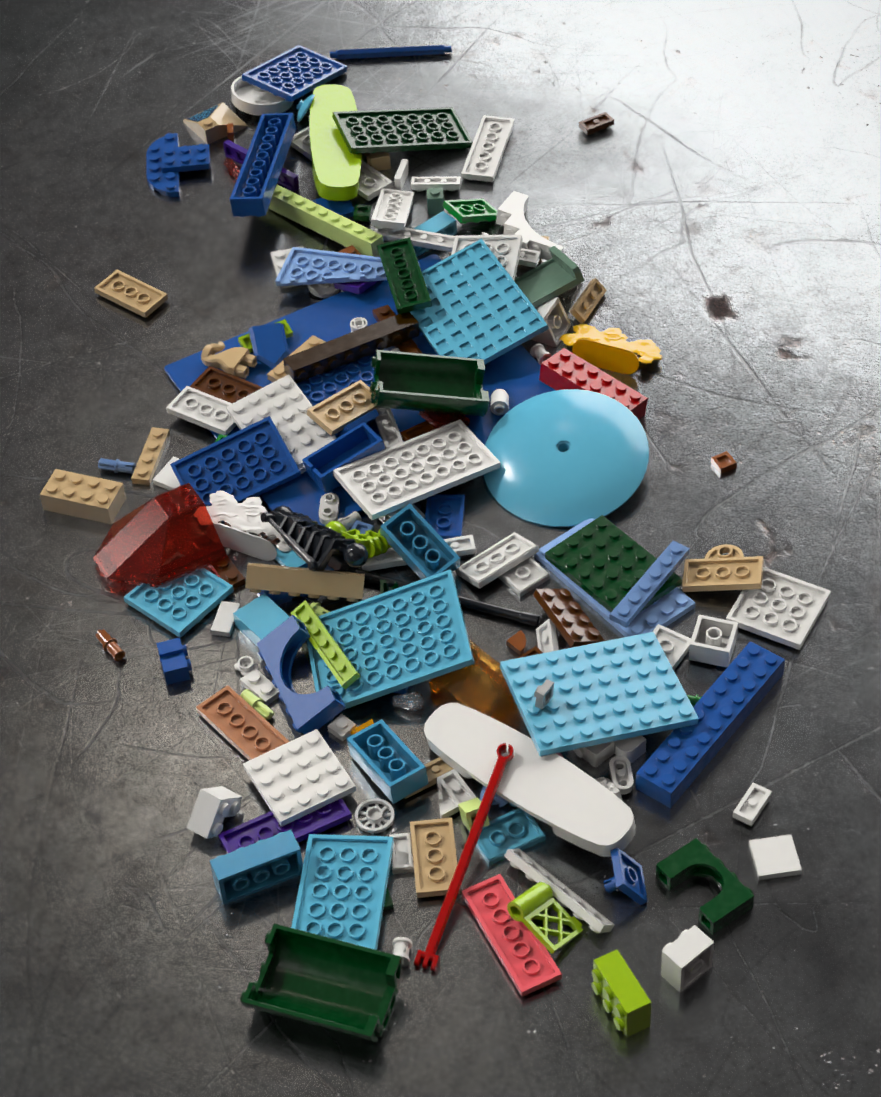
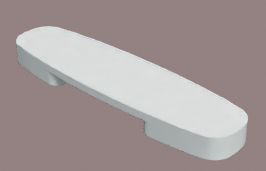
[424,703,636,857]

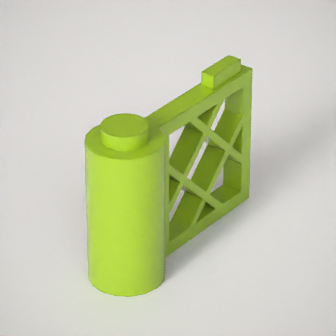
[507,882,583,954]

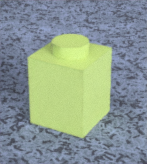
[458,797,490,831]

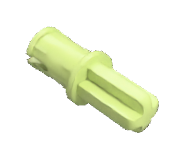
[240,689,274,720]

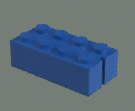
[302,422,386,494]

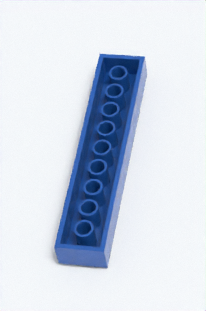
[230,113,296,217]
[635,641,785,809]

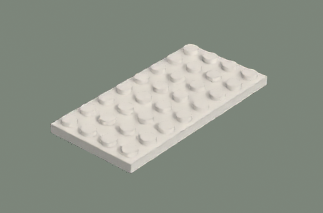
[333,420,500,520]

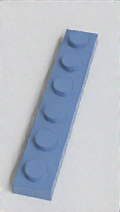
[609,541,690,628]

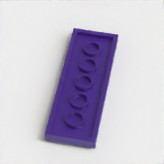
[218,798,352,854]

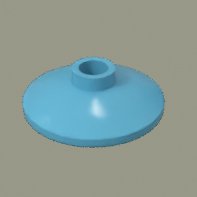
[296,94,315,122]

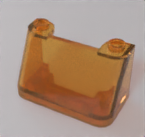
[429,639,518,721]

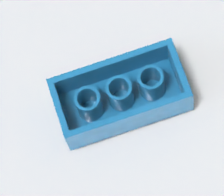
[380,503,460,580]
[347,719,429,804]
[210,830,303,905]

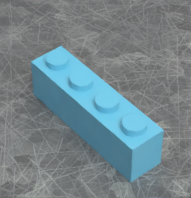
[413,211,457,257]

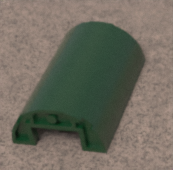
[370,350,490,417]
[240,923,402,1042]

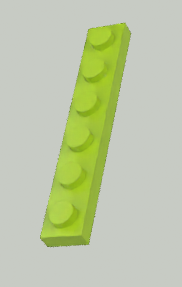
[291,600,361,689]

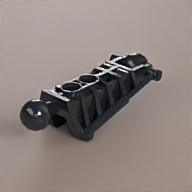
[260,506,368,571]

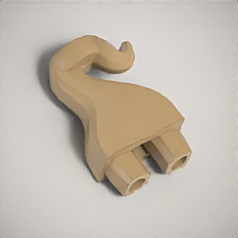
[201,341,257,379]

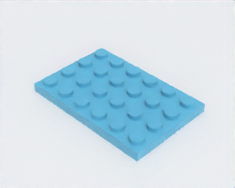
[291,834,394,950]

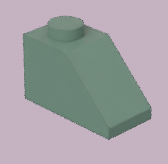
[427,188,444,215]

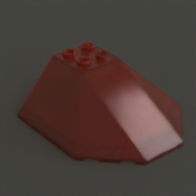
[93,483,227,588]

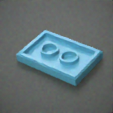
[469,808,546,866]

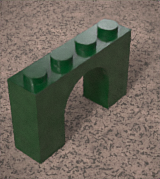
[656,838,754,935]

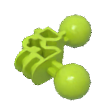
[325,521,392,558]

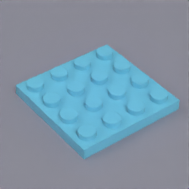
[124,551,234,638]

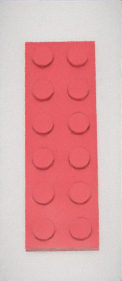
[461,874,562,997]

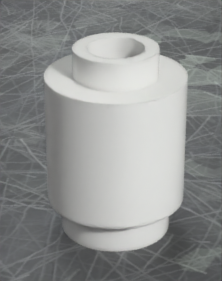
[490,389,509,415]

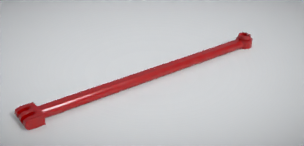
[414,743,514,972]

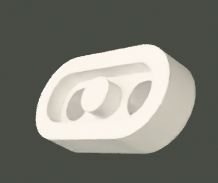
[319,493,340,525]
[609,756,634,794]

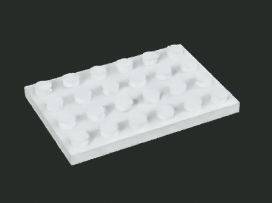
[226,374,337,474]

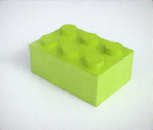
[591,949,651,1037]

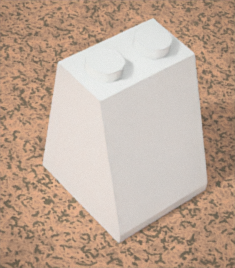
[530,297,571,347]

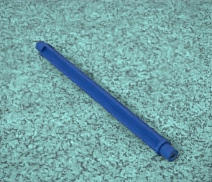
[330,45,452,59]

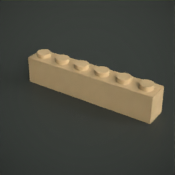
[245,563,365,602]

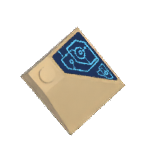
[183,102,248,144]

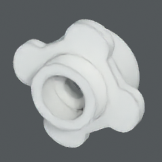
[234,656,258,676]

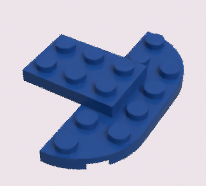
[146,133,211,197]

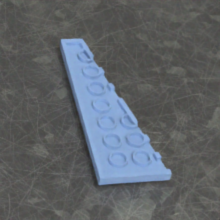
[275,247,420,286]

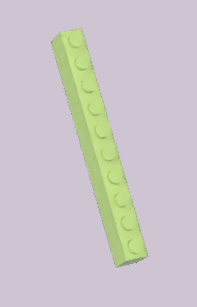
[268,185,384,257]

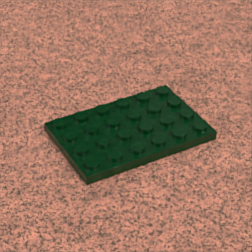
[545,515,682,613]

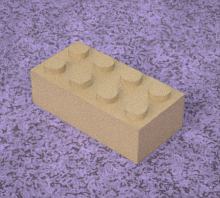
[40,469,126,524]

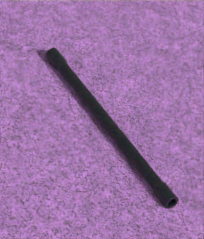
[355,568,540,627]

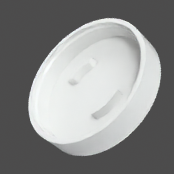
[231,76,293,116]

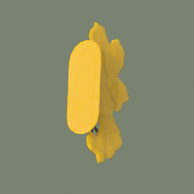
[559,324,662,374]

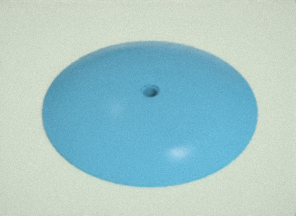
[484,389,649,527]

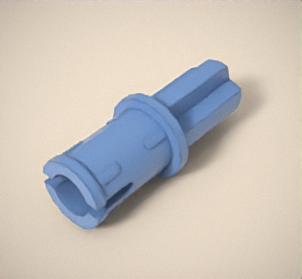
[98,458,136,474]

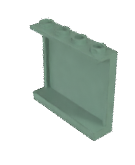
[515,246,585,308]

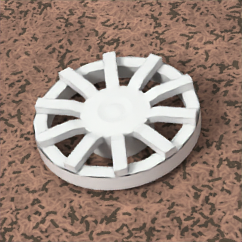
[355,798,395,834]

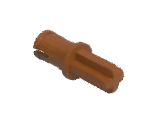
[95,629,125,661]

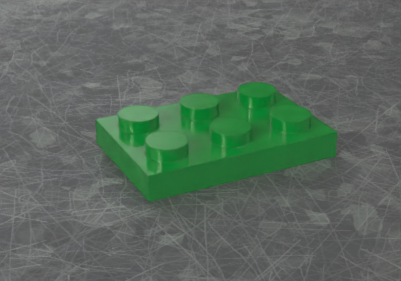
[442,198,497,224]

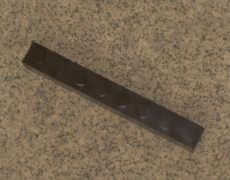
[283,312,419,383]

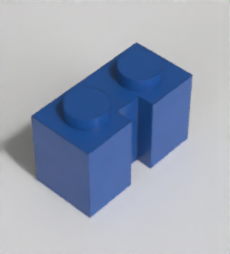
[156,637,192,685]

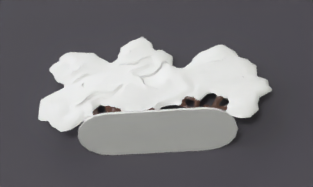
[193,490,291,561]

